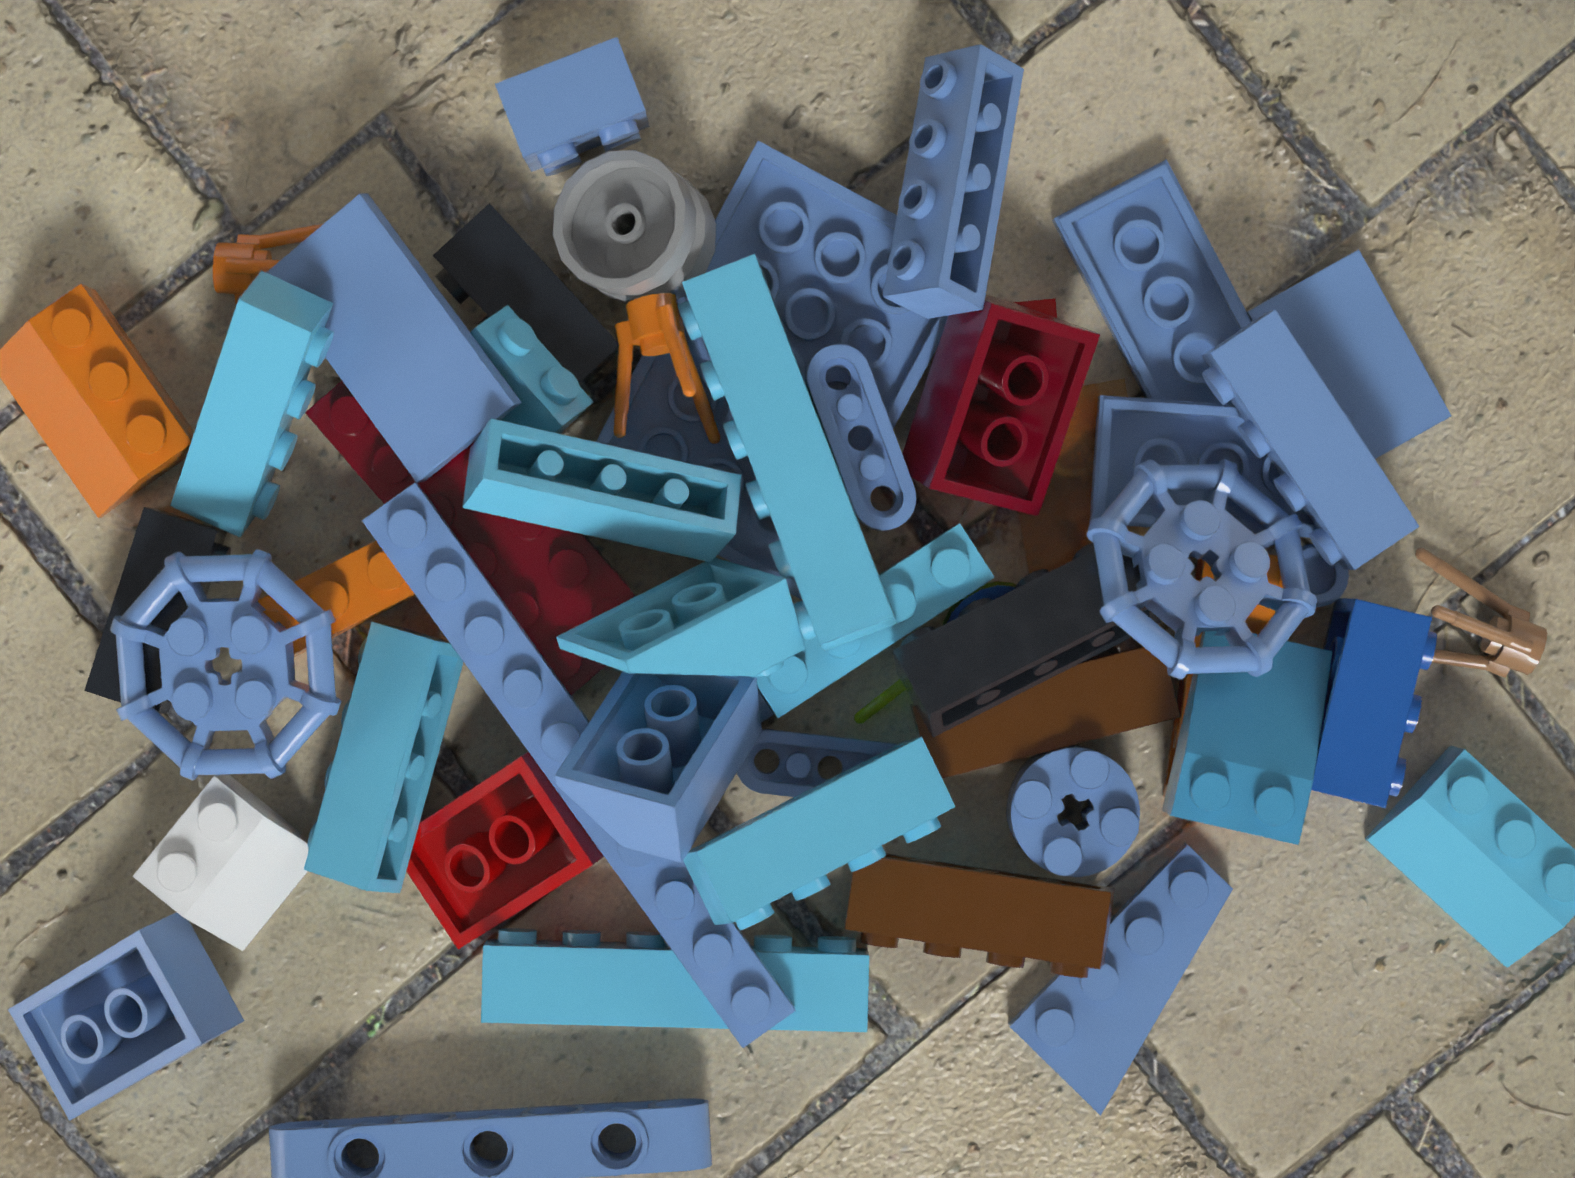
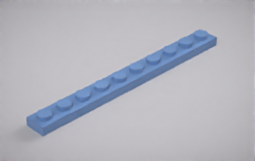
[362,482,796,1048]

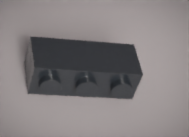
[433,203,619,388]
[84,507,231,714]

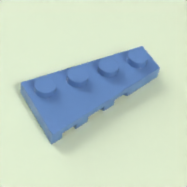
[1008,843,1233,1116]

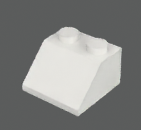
[133,774,308,951]

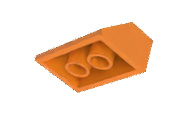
[0,284,195,518]

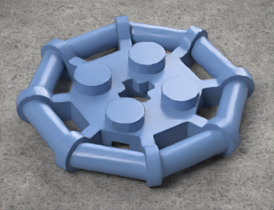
[1087,459,1317,679]
[110,549,341,780]

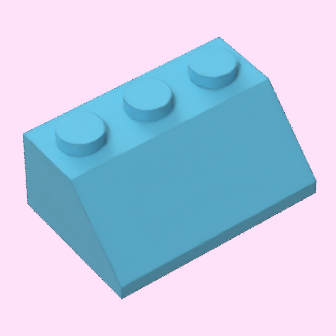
[1365,746,1575,968]

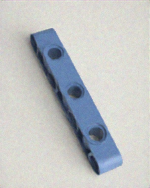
[269,1098,712,1178]

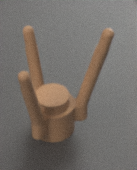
[1415,548,1548,678]

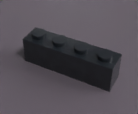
[893,542,1161,737]

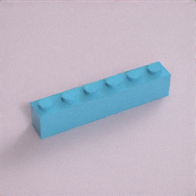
[678,254,897,651]
[481,928,869,1032]

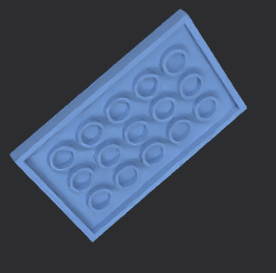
[596,141,948,600]

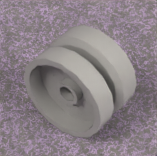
[553,150,716,304]

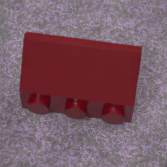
[902,295,1100,516]

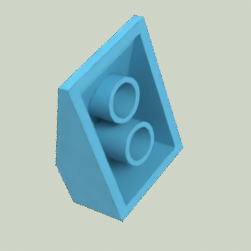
[556,558,806,677]

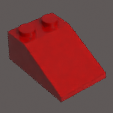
[406,752,604,950]

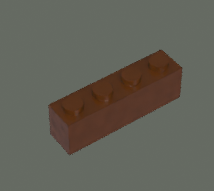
[910,637,1181,779]
[845,853,1115,978]

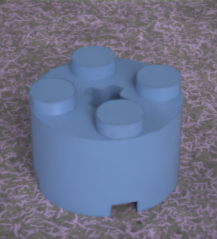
[1006,745,1140,877]

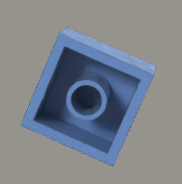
[495,37,650,176]

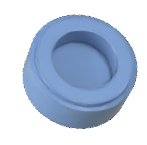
[1302,544,1349,607]

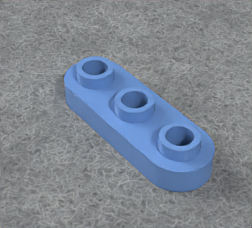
[805,344,916,531]
[737,729,898,797]

